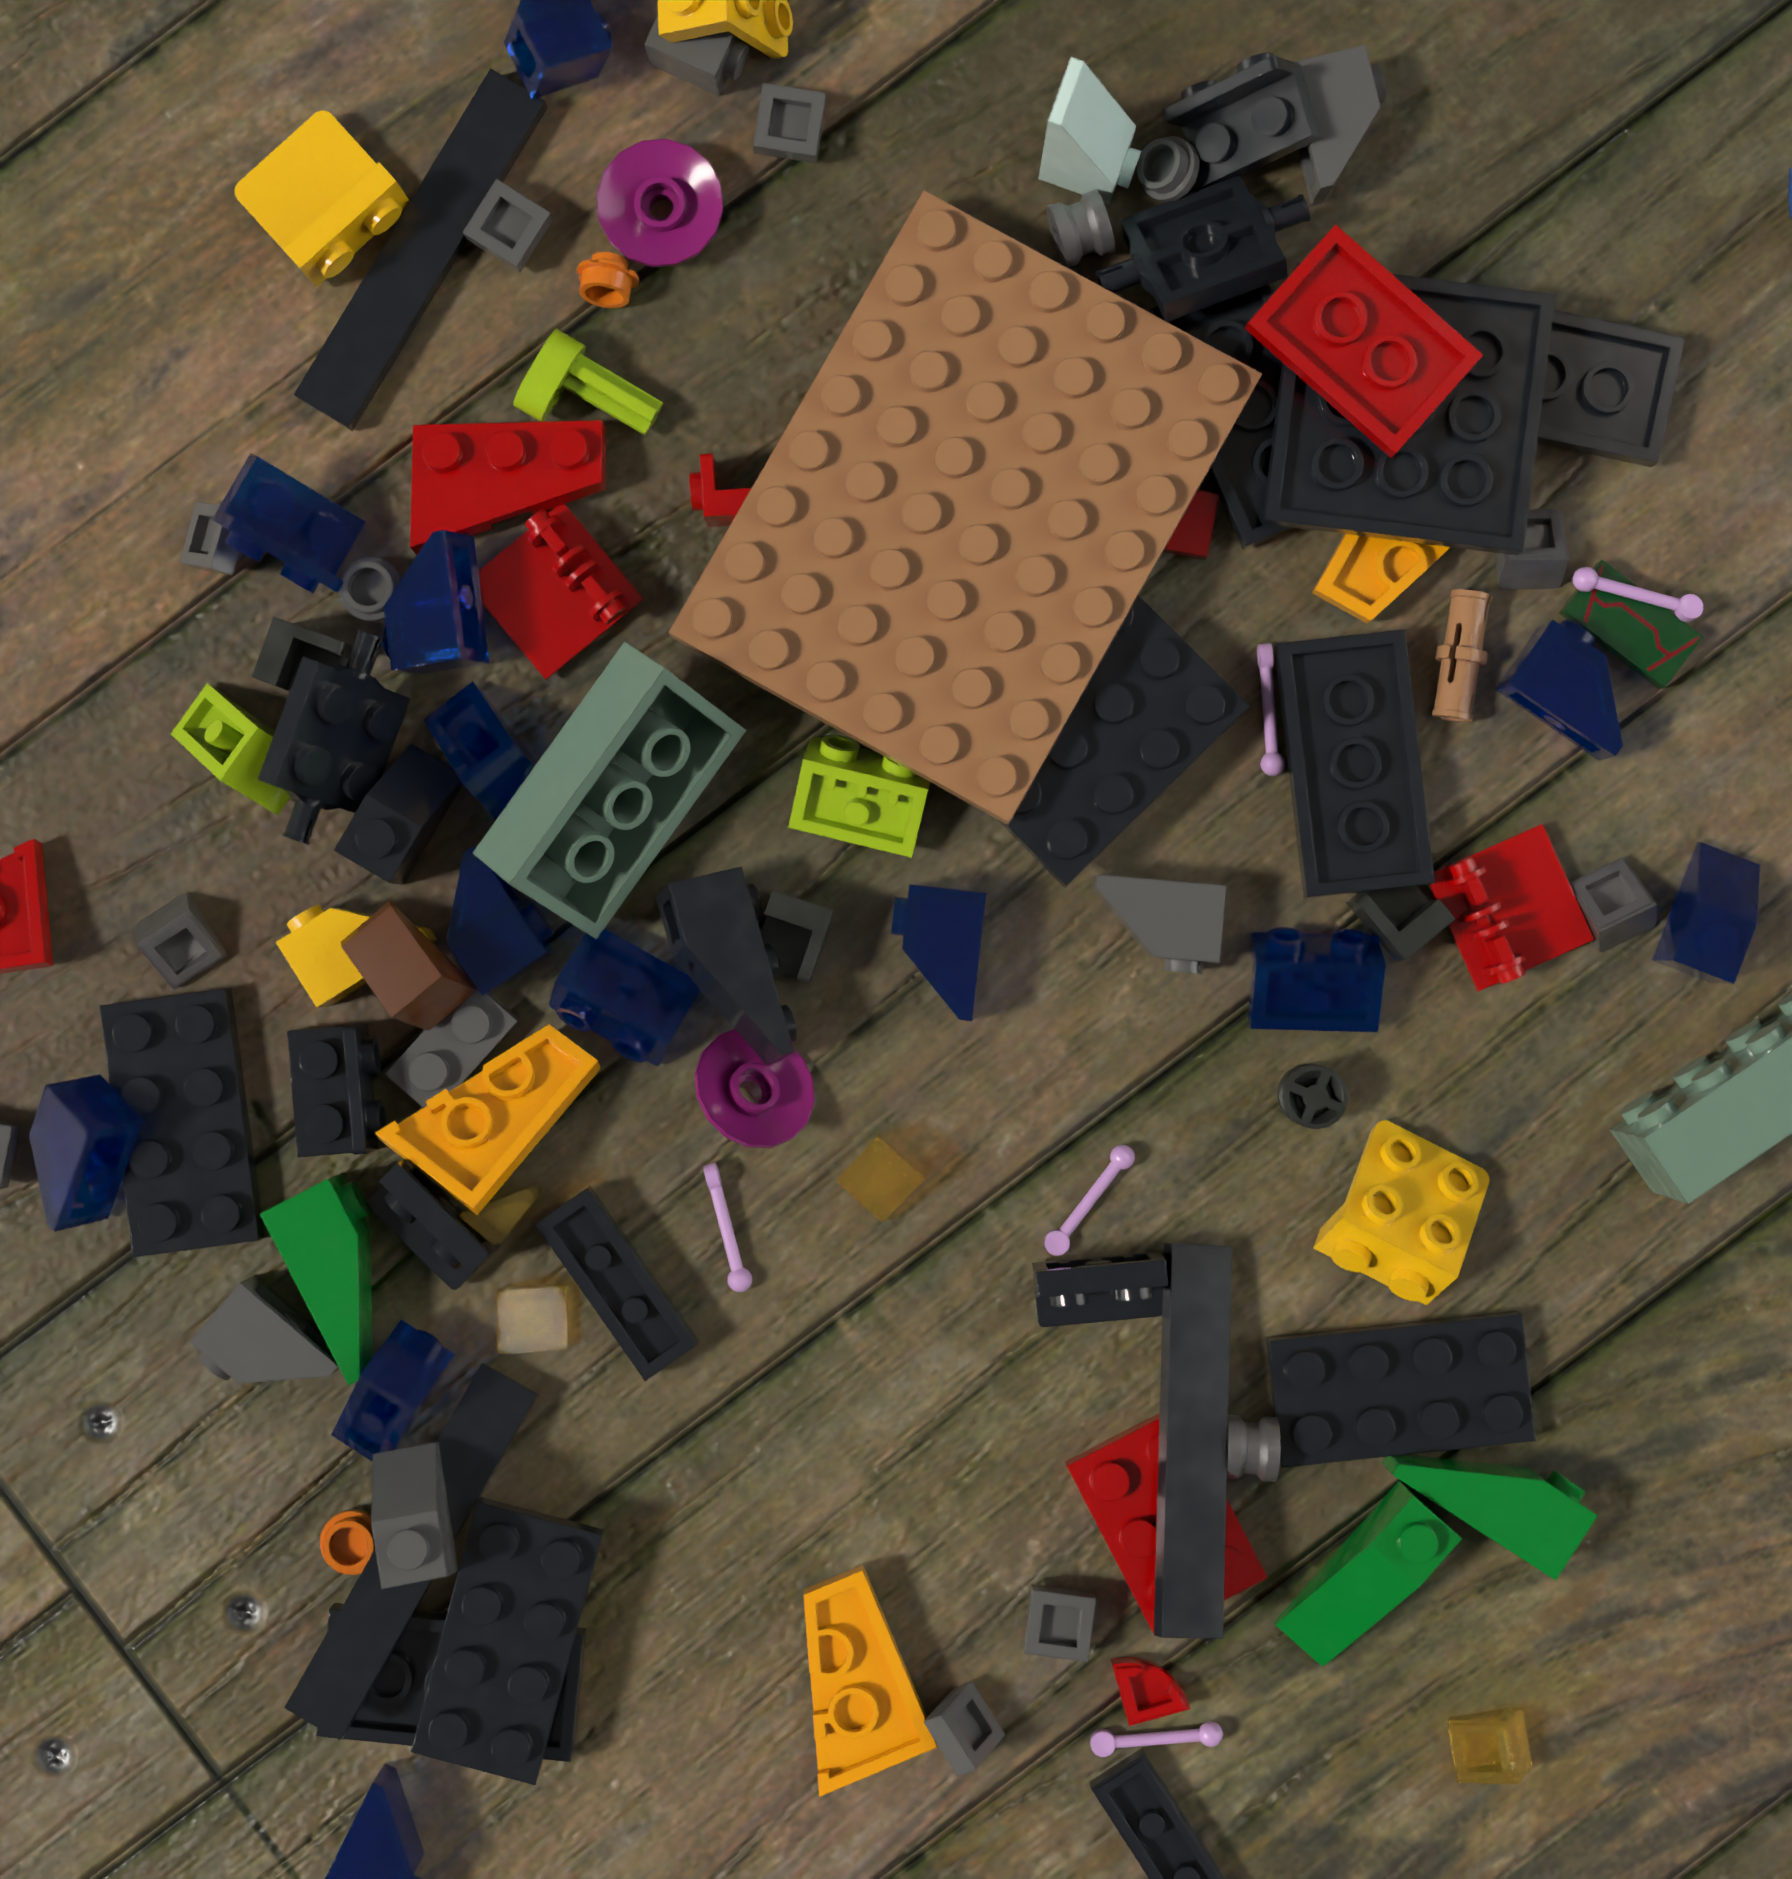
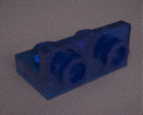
[212,453,366,594]
[1248,927,1386,1032]
[549,929,701,1066]

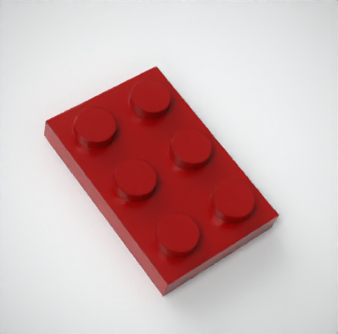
[1245,224,1483,458]
[1065,1413,1268,1634]

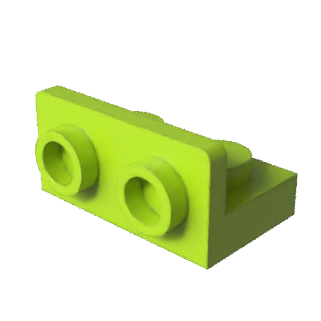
[788,735,930,858]

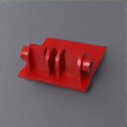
[465,504,644,680]
[1430,824,1595,992]

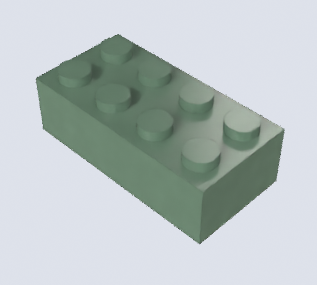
[473,642,746,939]
[1609,992,1792,1204]

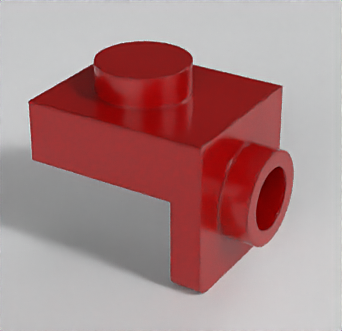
[689,453,752,527]

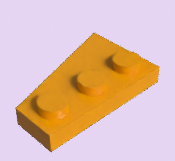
[1312,534,1451,624]
[375,1024,601,1215]
[803,1565,937,1797]

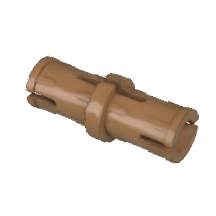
[1431,589,1493,723]

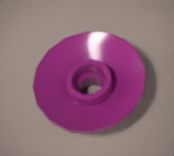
[596,139,723,267]
[694,1029,815,1149]

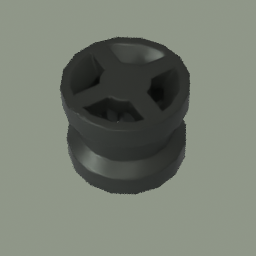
[1277,1063,1348,1129]

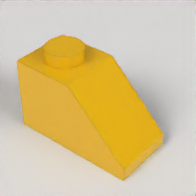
[276,904,437,1008]

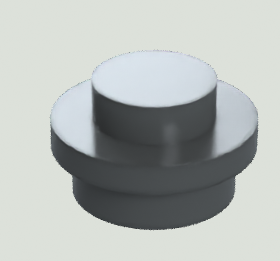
[1137,136,1199,202]
[339,557,404,622]

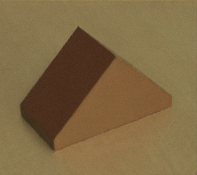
[341,901,477,1031]

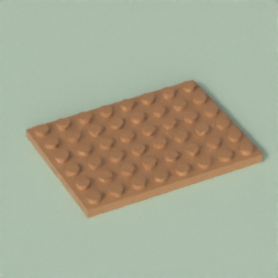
[668,190,1262,825]

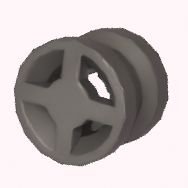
[1046,190,1115,268]
[1227,1415,1281,1482]

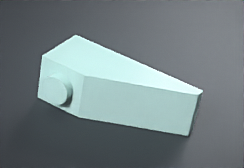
[1038,57,1141,204]

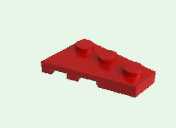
[410,420,606,555]

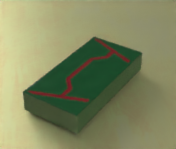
[1559,560,1703,689]

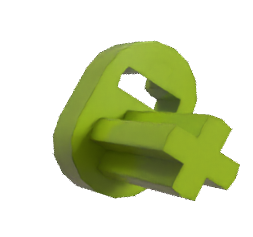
[513,329,664,435]

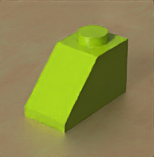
[171,683,293,816]

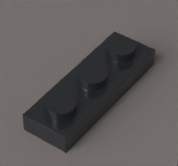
[535,1186,699,1381]

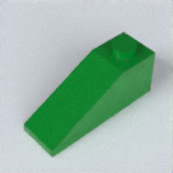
[260,1173,373,1386]
[1381,1454,1598,1581]
[1274,1480,1462,1667]

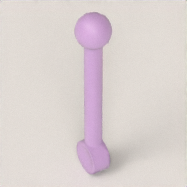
[1573,567,1703,622]
[1257,643,1286,776]
[1045,1145,1135,1256]
[703,1162,752,1292]
[1090,1721,1223,1757]

